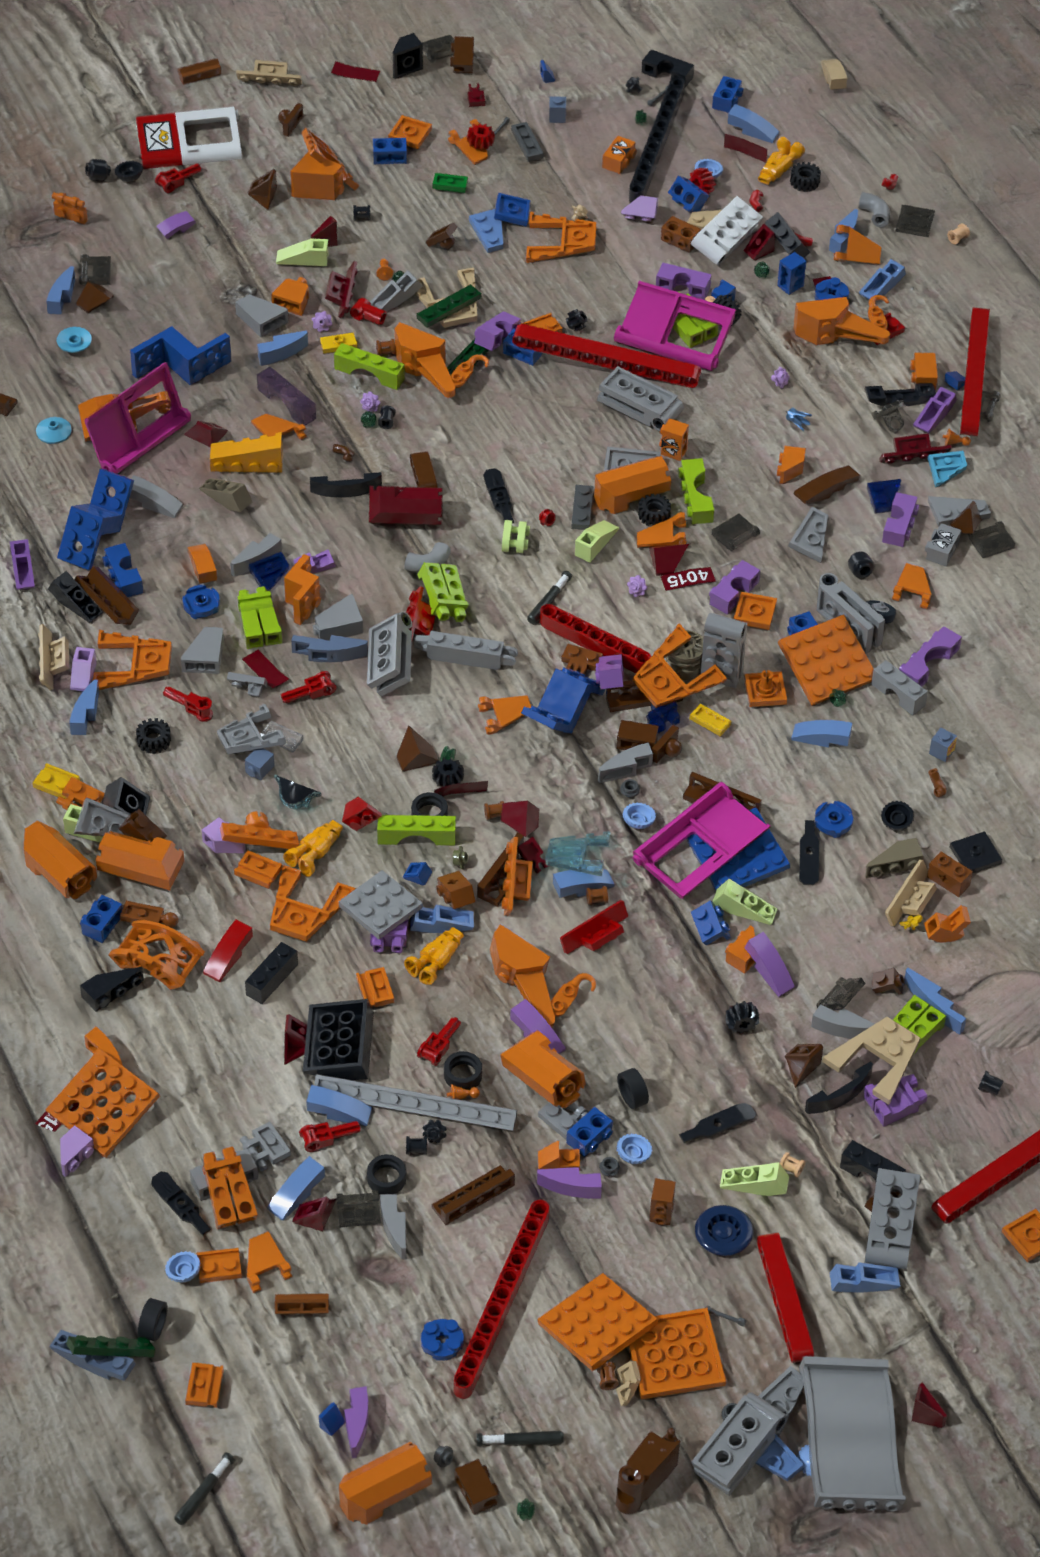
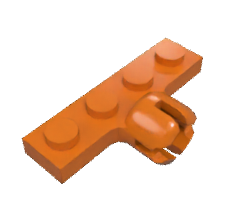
[220,811,299,849]

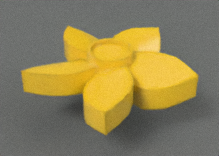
[899,915,923,930]

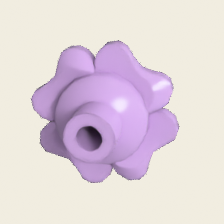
[312,311,332,332]
[771,367,790,388]
[360,391,380,413]
[627,575,647,597]

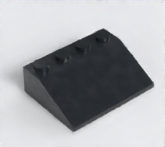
[303,999,374,1081]

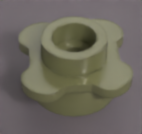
[453,846,468,870]

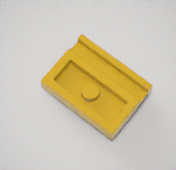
[32,763,80,799]

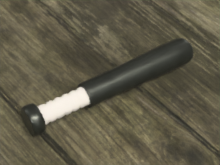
[527,570,572,624]
[477,1431,564,1446]
[174,1452,235,1525]

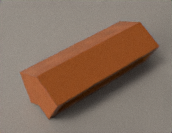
[177,58,221,85]
[275,1293,329,1314]

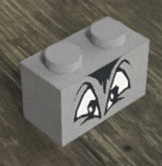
[925,523,961,566]

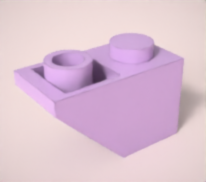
[621,196,659,221]
[70,647,97,691]
[202,817,246,853]
[60,1126,94,1177]

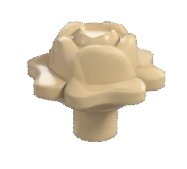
[572,204,588,221]

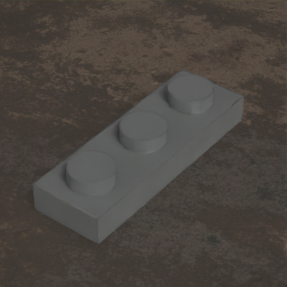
[511,122,544,162]
[571,485,593,530]

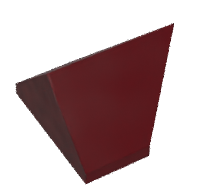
[311,216,338,247]
[743,223,776,261]
[183,421,228,448]
[649,544,689,576]
[501,800,540,837]
[284,1014,307,1065]
[292,1197,337,1232]
[911,1382,947,1428]

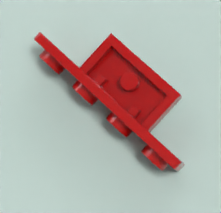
[406,586,435,643]
[560,900,628,954]

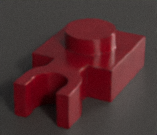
[467,83,486,107]
[517,837,549,874]

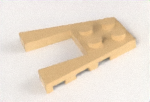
[415,267,477,328]
[822,1017,920,1105]

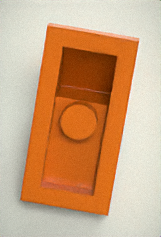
[538,1141,580,1171]

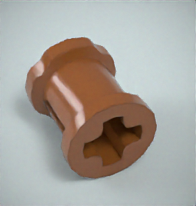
[376,339,395,356]
[484,801,504,820]
[586,886,608,905]
[597,1362,619,1390]

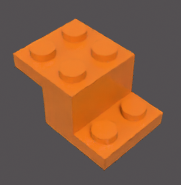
[284,554,321,625]

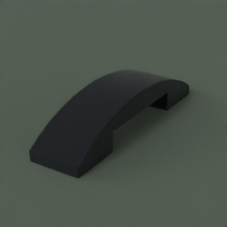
[865,383,936,407]
[310,472,382,498]
[805,1061,873,1114]

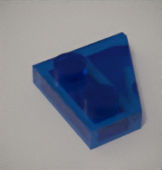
[867,479,901,514]
[248,552,290,591]

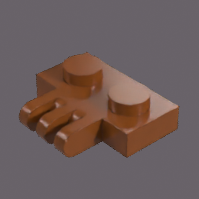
[561,644,603,675]

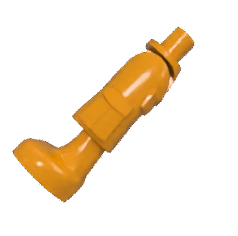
[758,137,805,185]
[283,820,343,877]
[404,927,464,985]

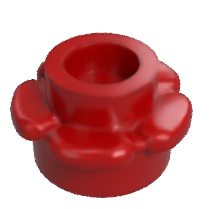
[539,509,556,526]

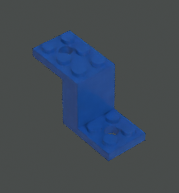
[130,326,232,385]
[57,469,134,570]
[521,667,606,734]

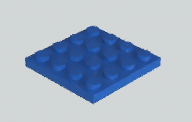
[686,808,790,891]

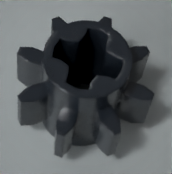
[566,309,587,331]

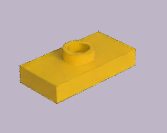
[320,332,357,354]
[689,703,731,737]

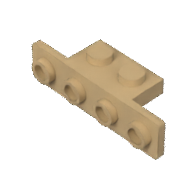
[236,60,302,86]
[38,624,69,690]
[885,860,937,926]

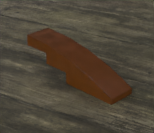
[793,465,861,504]

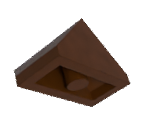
[247,169,277,210]
[76,282,114,313]
[949,501,982,534]
[397,725,439,772]
[785,1044,823,1088]

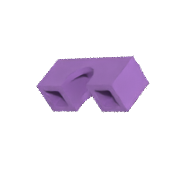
[656,263,712,300]
[474,311,521,351]
[882,492,919,547]
[709,560,760,615]
[595,654,624,689]

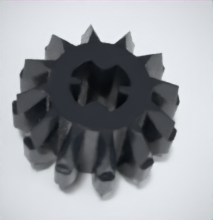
[432,757,464,787]
[725,1001,759,1034]

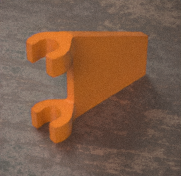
[448,119,488,165]
[833,225,881,264]
[251,413,307,440]
[637,512,687,548]
[892,563,932,609]
[478,695,531,735]
[247,1231,292,1293]

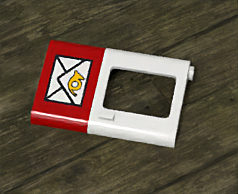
[135,107,242,169]

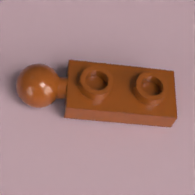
[120,901,179,928]

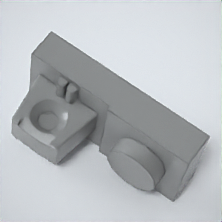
[227,672,268,697]

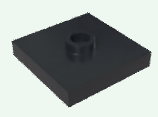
[949,831,1002,873]

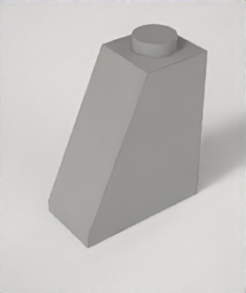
[235,294,288,337]
[313,594,363,641]
[181,627,224,674]

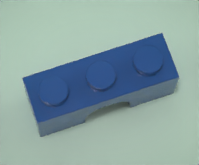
[102,543,143,597]

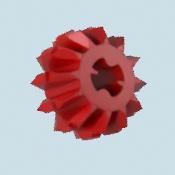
[467,123,495,151]
[689,168,716,195]

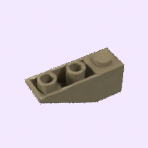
[199,478,253,512]
[865,838,924,878]

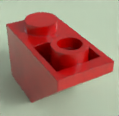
[342,796,382,831]

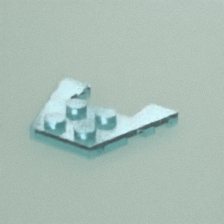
[545,831,611,876]

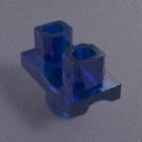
[646,701,681,734]

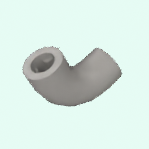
[858,192,890,227]
[404,542,451,572]

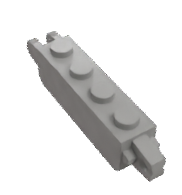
[414,631,518,670]

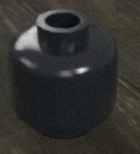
[85,159,111,181]
[848,551,874,578]

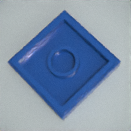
[494,193,531,226]

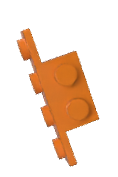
[501,837,533,916]

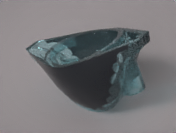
[274,774,322,809]

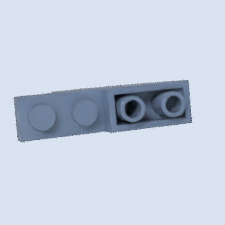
[291,635,368,662]
[49,1330,136,1381]

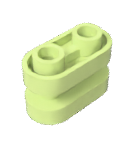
[502,520,530,553]

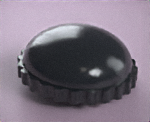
[115,161,143,182]
[881,801,914,831]

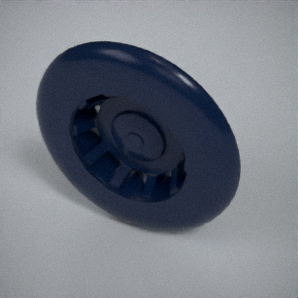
[695,1205,753,1256]

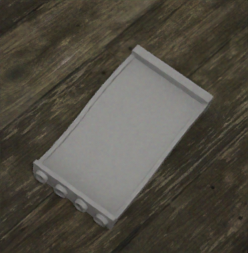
[799,1356,906,1512]

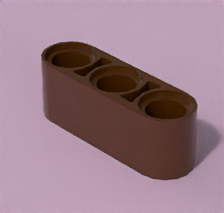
[410,451,438,488]

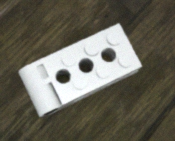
[691,196,763,266]

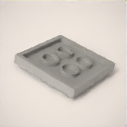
[339,870,423,939]

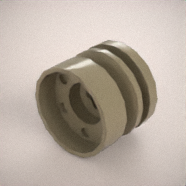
[665,630,703,680]

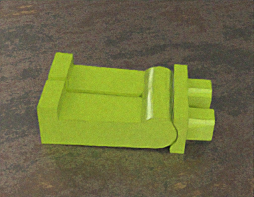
[673,292,718,348]
[417,562,469,622]
[237,586,282,649]
[893,995,946,1054]

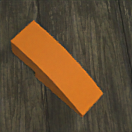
[187,544,217,584]
[84,1027,123,1085]

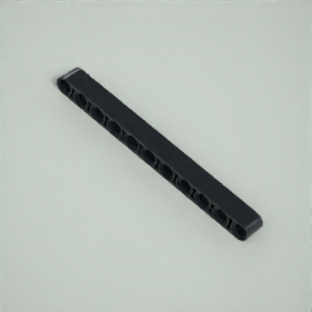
[629,76,685,203]

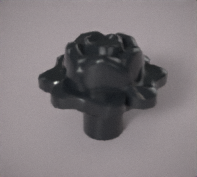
[625,77,642,93]
[422,1120,447,1143]

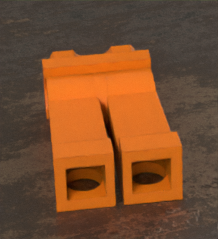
[202,1147,258,1230]

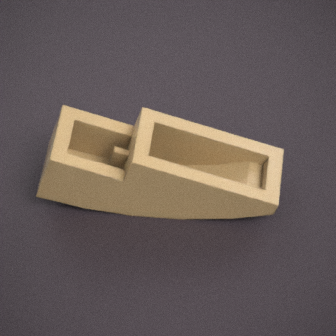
[821,59,847,90]

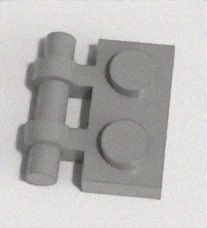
[538,1102,587,1140]
[240,1122,291,1171]

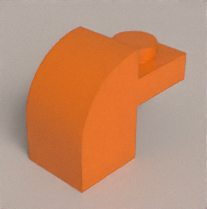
[924,905,971,943]

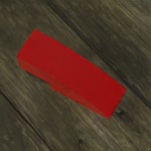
[203,919,253,982]

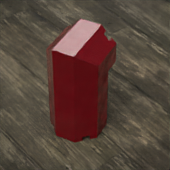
[369,486,443,525]

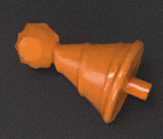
[376,259,393,280]
[942,429,971,446]
[447,1084,480,1100]

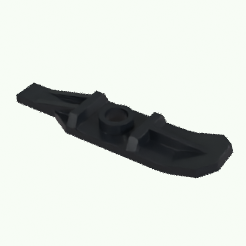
[483,468,514,524]
[799,820,819,885]
[679,1103,756,1143]
[151,1171,211,1236]

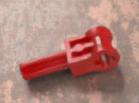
[155,163,202,193]
[281,671,337,703]
[163,687,213,722]
[417,1017,461,1066]
[299,1121,361,1152]

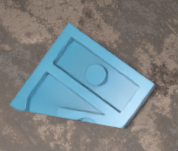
[928,451,967,487]

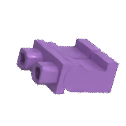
[370,918,410,953]
[864,1074,927,1127]

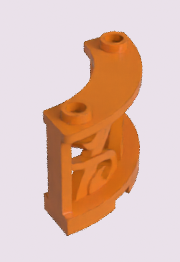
[109,920,205,990]

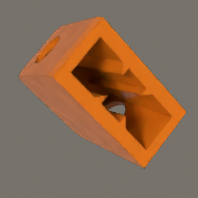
[271,277,309,316]

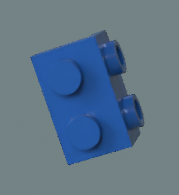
[691,900,731,945]

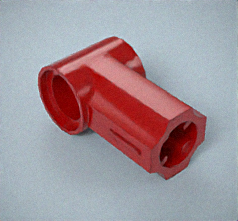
[350,298,387,325]

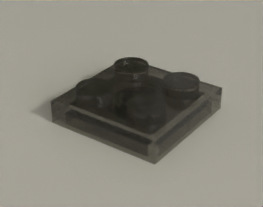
[896,204,935,238]

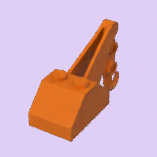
[793,295,890,345]
[394,322,489,398]
[78,391,171,441]
[490,924,596,1028]

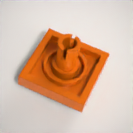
[744,670,787,707]

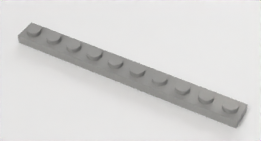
[314,1074,517,1131]

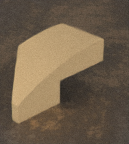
[616,1361,640,1406]

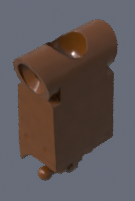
[616,1428,681,1514]

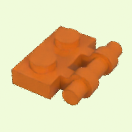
[52,192,88,224]
[56,777,105,810]

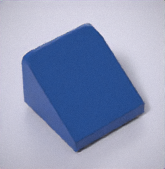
[540,60,556,83]
[944,371,965,390]
[403,862,432,885]
[319,1402,345,1436]

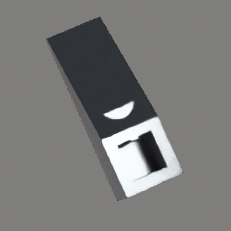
[48,571,103,623]
[80,967,144,1012]

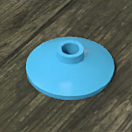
[57,327,92,353]
[36,417,72,444]

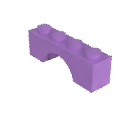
[899,626,962,687]

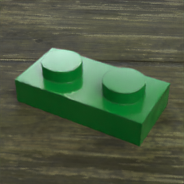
[432,173,468,193]

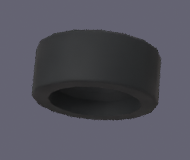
[411,792,448,816]
[444,1051,482,1090]
[617,1068,649,1109]
[367,1154,406,1195]
[138,1298,168,1341]

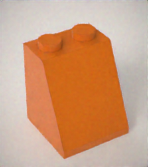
[290,152,344,200]

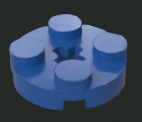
[815,277,849,300]
[183,585,220,619]
[815,801,853,838]
[421,1319,464,1361]

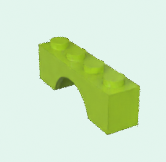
[334,343,405,390]
[678,458,714,524]
[377,815,456,846]

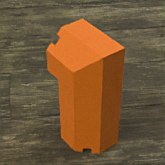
[594,456,671,514]
[24,821,97,899]
[96,831,185,890]
[500,1030,586,1108]
[339,1442,432,1525]

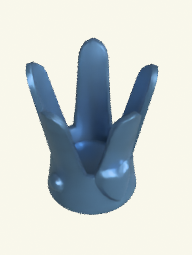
[786,407,812,431]

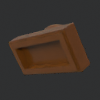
[278,103,304,137]
[425,223,458,249]
[652,725,682,763]

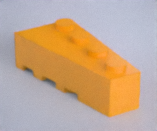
[210,432,283,472]

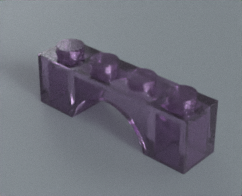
[257,367,316,426]

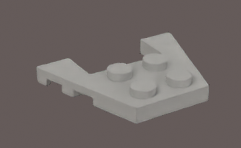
[217,704,286,754]

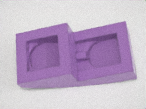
[156,211,196,239]
[293,550,336,574]

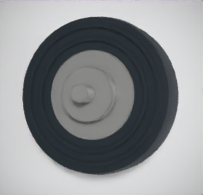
[866,600,896,624]

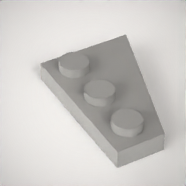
[604,447,660,471]
[928,496,991,527]
[788,507,828,563]
[74,798,129,836]
[758,1366,804,1437]

